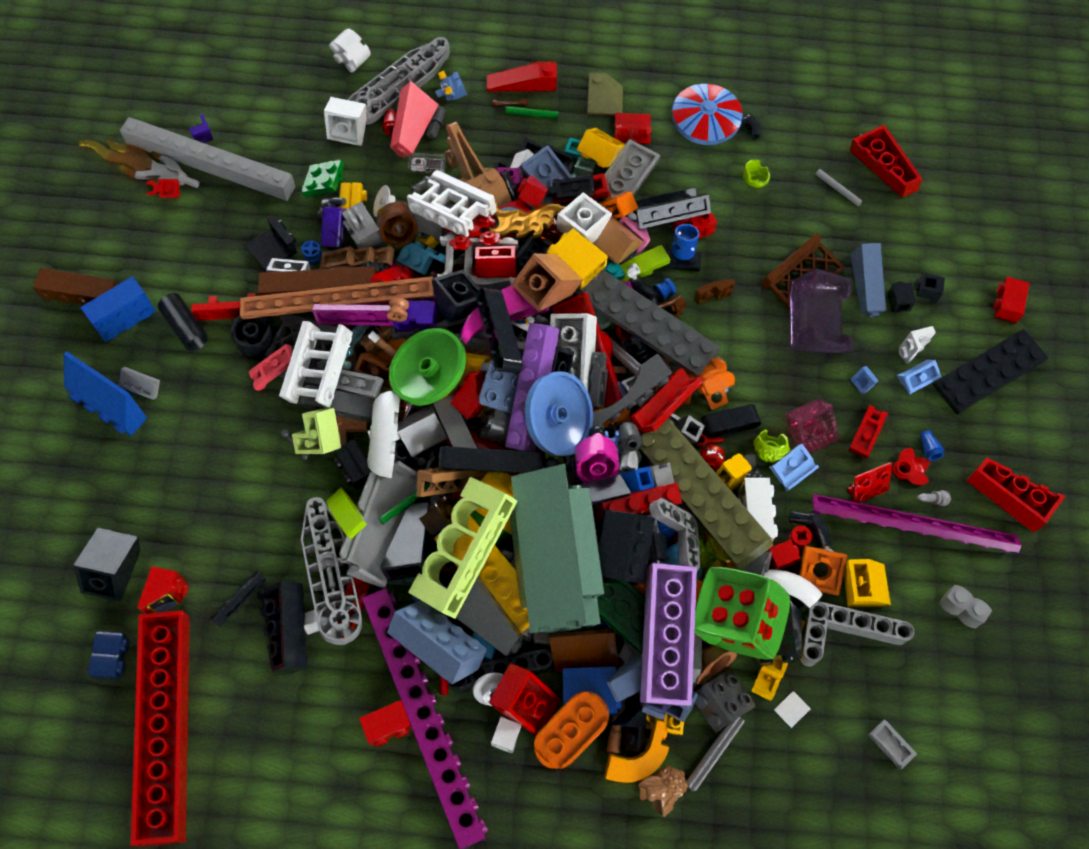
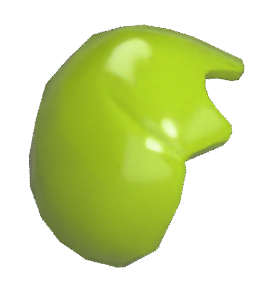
[742,160,770,188]

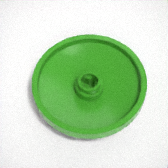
[389,328,466,405]

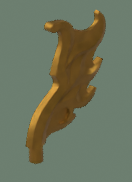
[489,202,565,238]

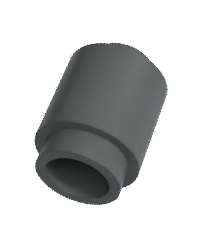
[618,422,642,451]

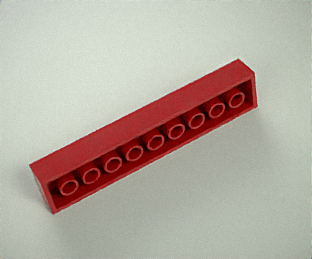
[131,610,190,847]

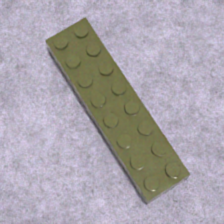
[638,418,773,570]

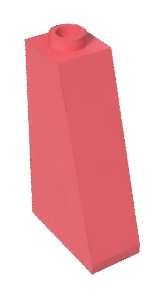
[390,82,438,158]

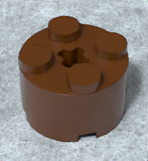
[377,201,418,247]

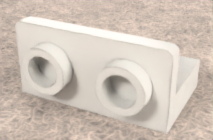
[899,326,936,364]

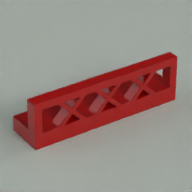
[630,368,703,434]

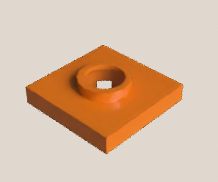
[799,545,847,596]

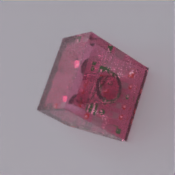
[785,398,839,454]

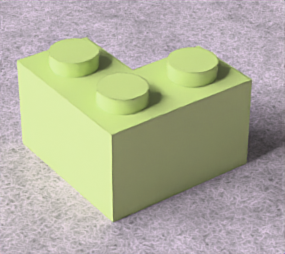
[292,408,341,454]

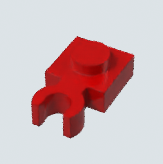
[146,179,180,198]

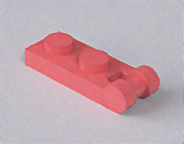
[249,344,293,391]

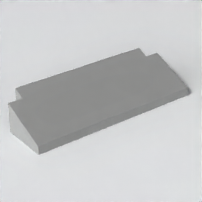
[340,461,417,588]

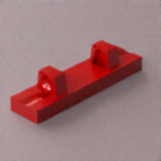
[191,293,256,321]

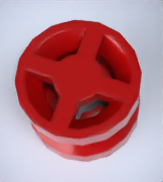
[788,526,812,550]

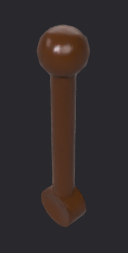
[491,99,528,107]

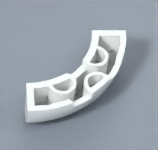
[367,391,400,478]
[764,569,822,608]

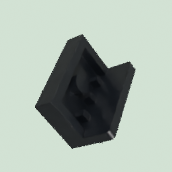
[516,232,555,270]

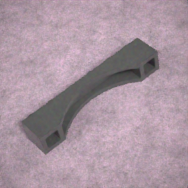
[592,353,672,428]

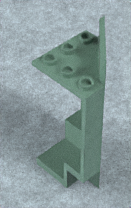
[510,463,604,634]

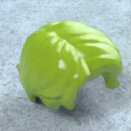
[754,429,790,463]

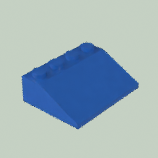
[64,351,147,436]

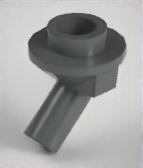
[321,197,346,207]

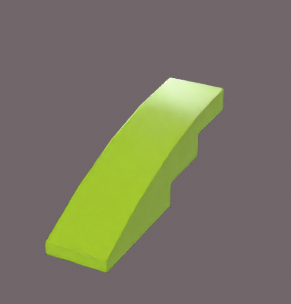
[620,245,671,282]
[326,487,367,539]

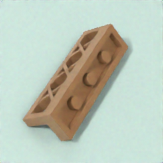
[416,468,488,497]

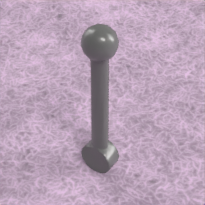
[281,429,310,460]

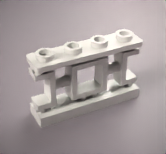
[407,170,497,237]

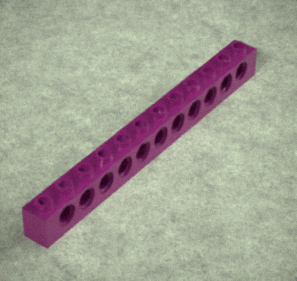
[362,588,488,849]

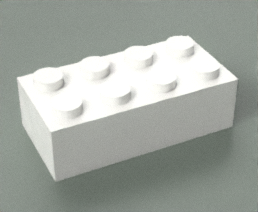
[550,313,597,393]

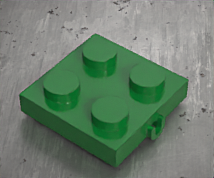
[301,160,344,197]

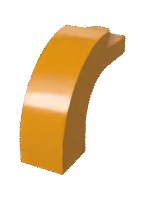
[604,718,669,783]

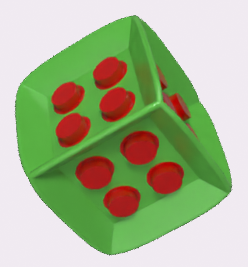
[694,567,790,659]

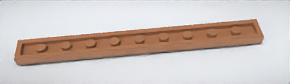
[240,276,435,319]

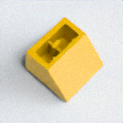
[843,559,891,608]

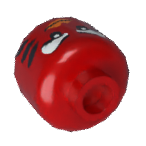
[700,444,726,473]

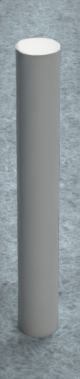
[815,169,862,206]

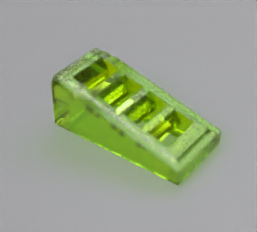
[698,524,717,569]

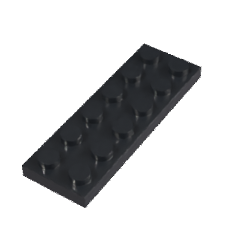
[932,329,1049,415]

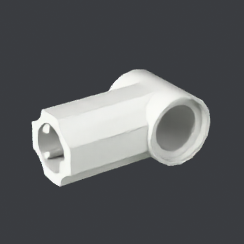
[618,443,642,472]

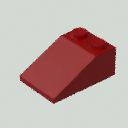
[488,663,561,736]

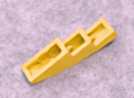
[751,620,805,701]

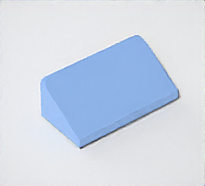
[897,360,941,394]

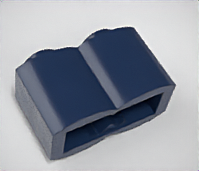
[88,632,130,679]

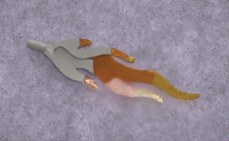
[78,139,200,188]

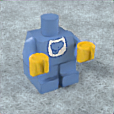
[435,71,467,100]

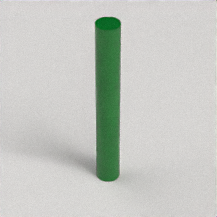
[505,106,559,119]
[378,483,430,525]

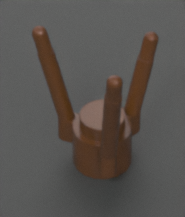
[659,295,686,318]

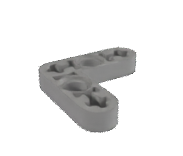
[649,498,700,571]

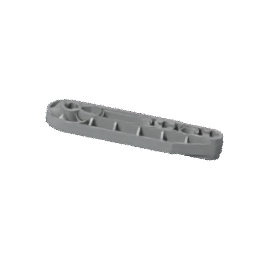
[348,37,450,125]
[301,497,362,645]

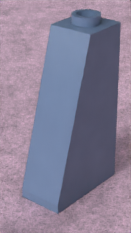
[850,243,886,318]

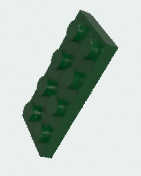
[597,577,645,655]

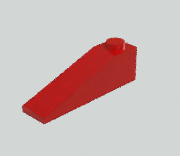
[487,61,557,92]

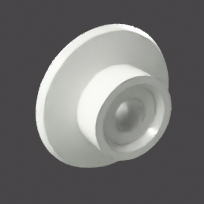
[373,185,395,217]
[473,673,503,706]

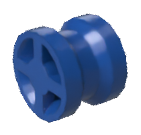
[301,240,322,264]
[653,278,676,302]

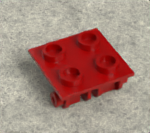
[615,113,651,144]
[847,462,892,503]

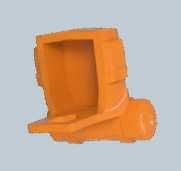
[686,357,735,410]

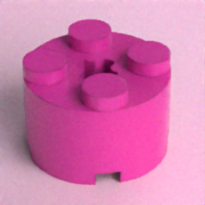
[574,433,619,482]

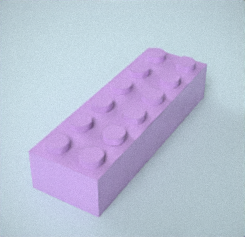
[640,563,697,706]

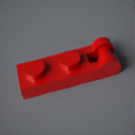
[848,405,888,459]

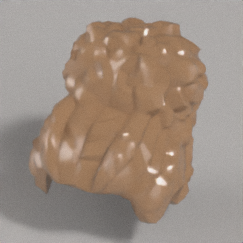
[638,766,688,817]

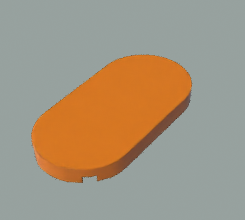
[534,691,609,769]

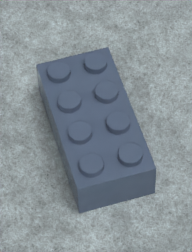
[387,600,487,684]

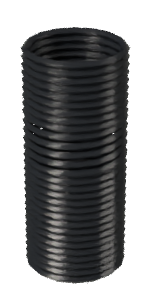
[157,293,208,351]

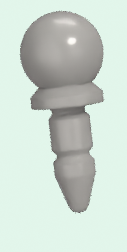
[917,490,951,506]

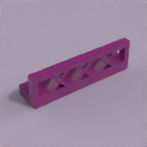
[312,304,394,326]

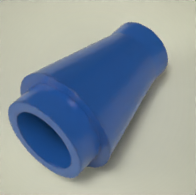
[920,430,944,461]

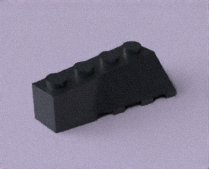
[257,581,307,673]

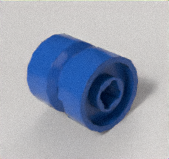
[671,224,699,260]

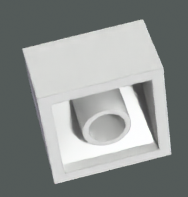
[324,97,367,146]
[557,193,612,243]

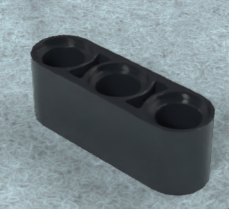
[701,404,761,439]

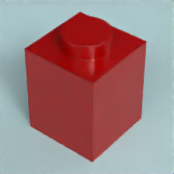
[767,539,800,570]

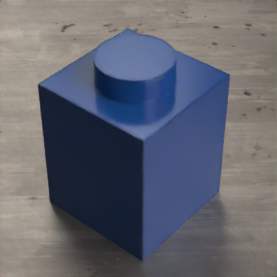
[618,466,655,493]

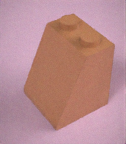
[511,253,583,311]

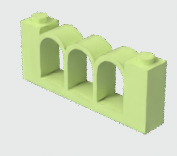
[408,477,517,618]

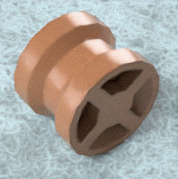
[387,297,409,322]

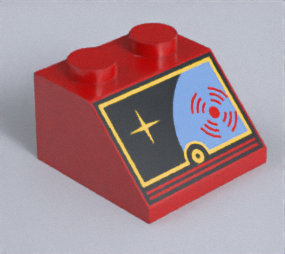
[137,566,189,614]

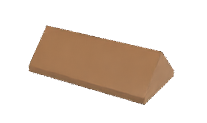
[576,196,643,265]

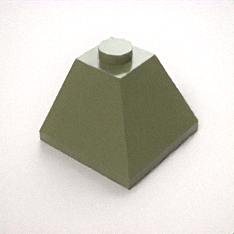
[587,73,623,116]

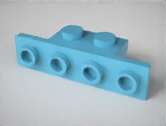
[396,241,454,275]

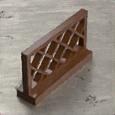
[761,233,845,314]

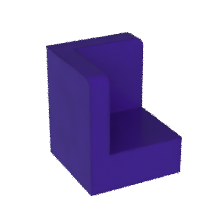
[189,114,214,143]

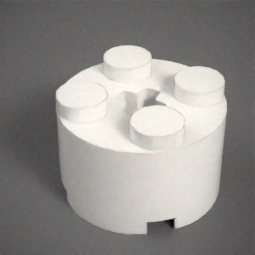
[329,29,371,73]

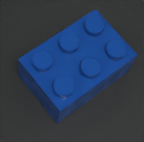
[80,276,156,342]

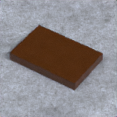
[549,628,620,673]

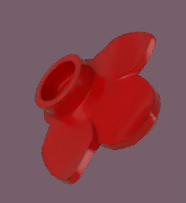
[892,448,930,485]

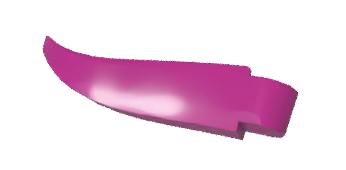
[461,285,556,344]

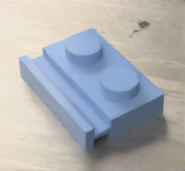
[769,444,819,491]

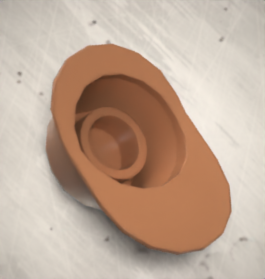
[697,645,737,685]

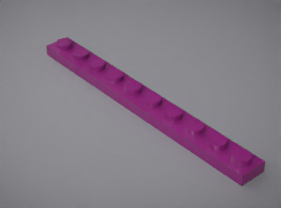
[811,494,1022,553]

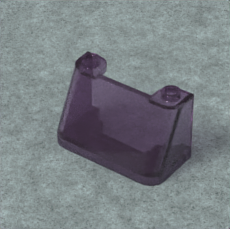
[791,268,853,354]

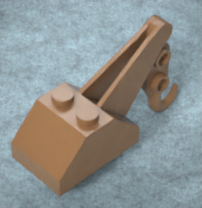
[445,122,512,220]

